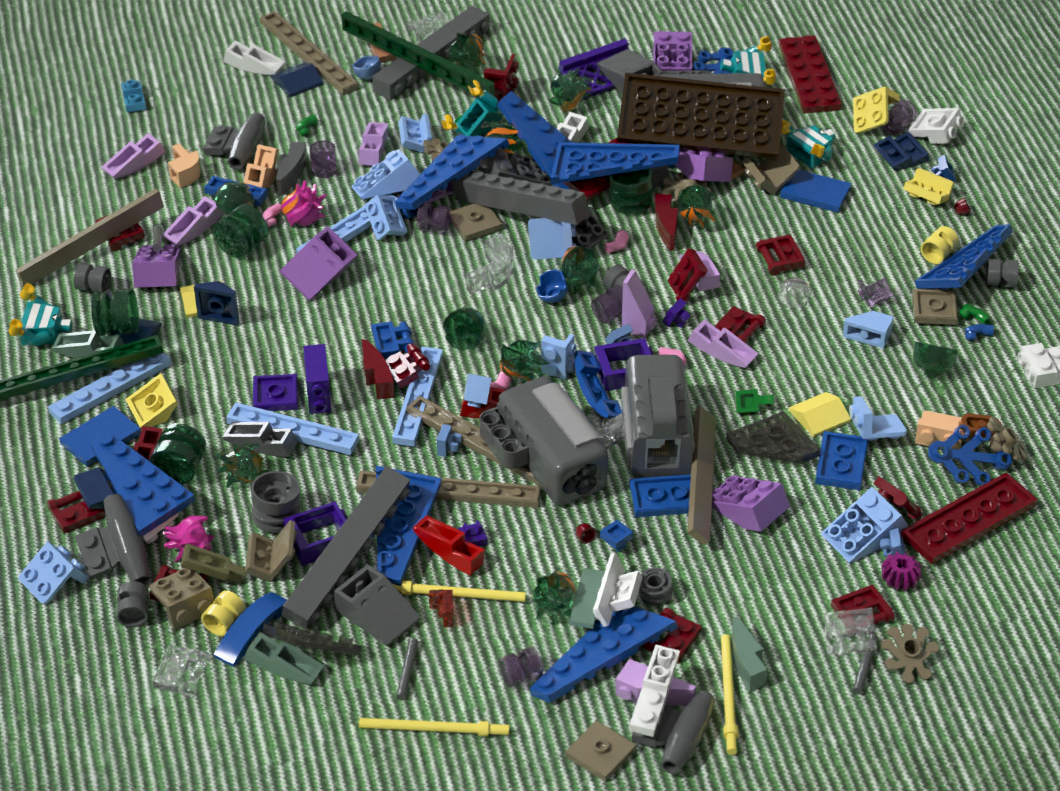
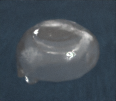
[778,277,812,308]

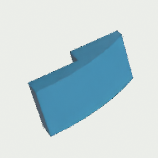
[121,80,146,112]

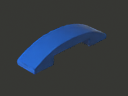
[574,350,623,420]
[214,592,287,667]

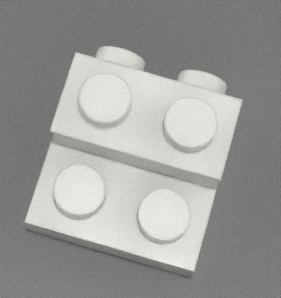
[908,108,964,144]
[1018,343,1060,388]

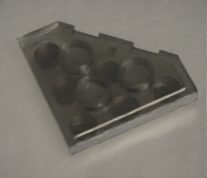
[726,411,820,464]
[263,621,362,656]

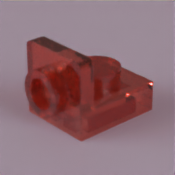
[429,589,454,628]

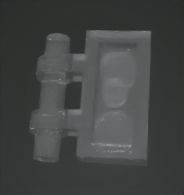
[824,607,877,656]

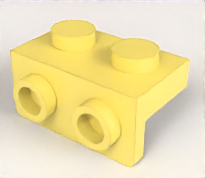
[903,168,954,205]

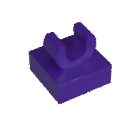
[662,298,691,328]
[458,520,488,547]

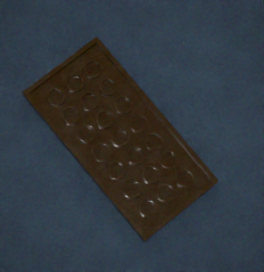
[617,73,785,159]

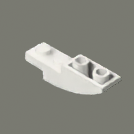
[629,645,680,737]

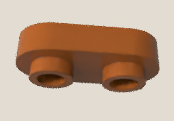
[958,413,1002,439]

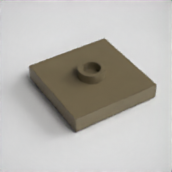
[448,204,502,241]
[912,289,958,325]
[565,720,636,782]

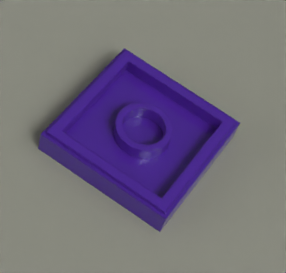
[253,374,298,411]

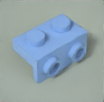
[399,113,433,153]
[541,334,577,380]

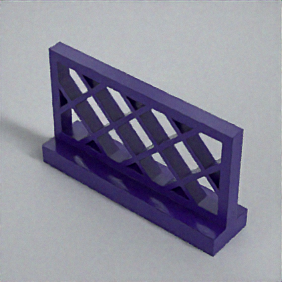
[558,38,630,100]

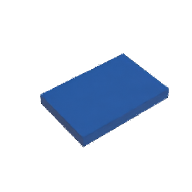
[780,170,851,213]
[59,406,141,467]
[815,431,868,490]
[629,474,691,518]

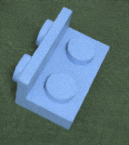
[365,195,407,240]

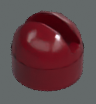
[954,197,971,216]
[575,523,596,544]

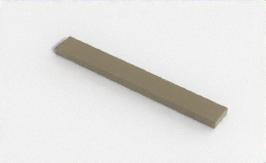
[260,11,359,95]
[15,188,164,287]
[406,396,539,485]
[687,406,716,545]
[356,471,541,508]

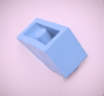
[843,311,894,349]
[463,374,492,408]

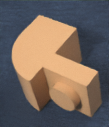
[168,143,201,188]
[243,144,279,188]

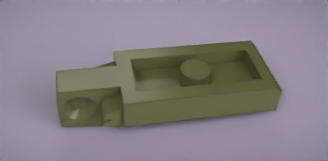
[181,544,246,584]

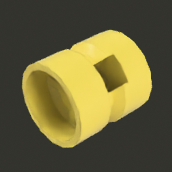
[921,226,959,264]
[201,591,246,636]

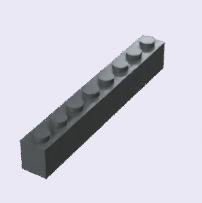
[372,6,490,101]
[450,171,590,225]
[282,466,411,630]

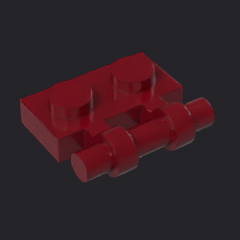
[386,343,430,389]

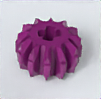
[881,552,922,591]

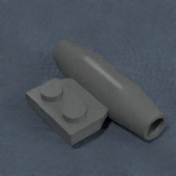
[203,112,265,170]
[75,494,150,584]
[632,691,715,774]

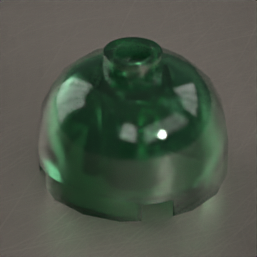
[212,182,255,221]
[443,307,487,351]
[913,342,958,377]

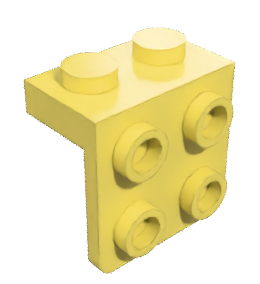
[853,86,899,134]

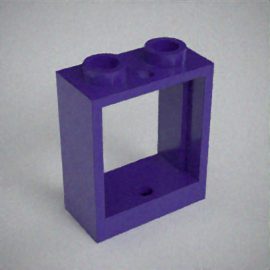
[594,338,653,392]
[303,344,331,414]
[283,501,347,566]

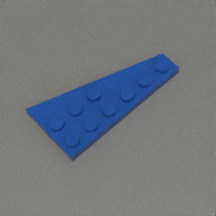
[497,91,573,189]
[395,135,510,210]
[551,142,680,185]
[914,224,1013,290]
[91,431,195,537]
[376,466,442,586]
[529,606,678,703]

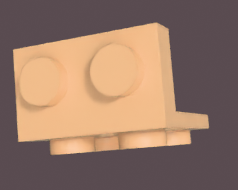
[915,411,964,450]

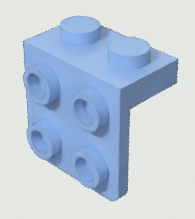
[528,218,576,264]
[849,396,907,441]
[19,541,89,604]

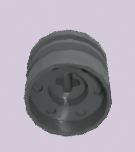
[251,471,300,533]

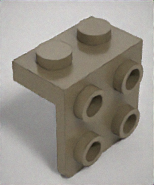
[742,145,801,196]
[245,520,297,582]
[149,568,214,630]

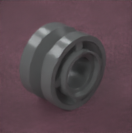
[639,567,673,606]

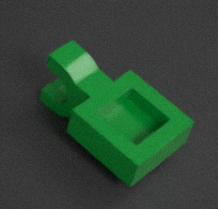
[734,389,775,413]

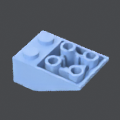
[351,149,420,199]
[820,487,908,564]

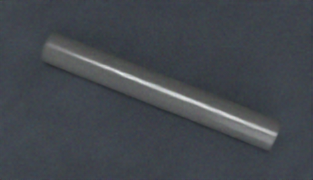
[153,225,162,252]
[853,634,878,695]
[396,638,418,700]

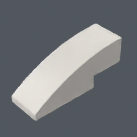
[223,41,285,75]
[556,112,589,143]

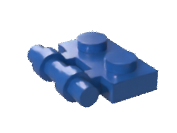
[371,321,415,359]

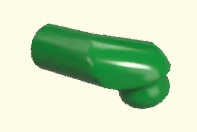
[296,114,318,136]
[959,304,992,325]

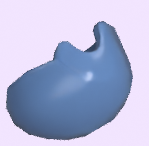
[352,55,382,80]

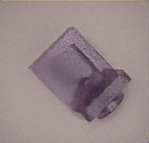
[857,278,894,307]

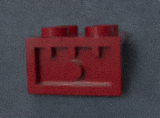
[484,53,519,102]

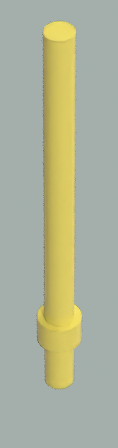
[392,580,526,602]
[721,634,739,755]
[359,718,509,737]

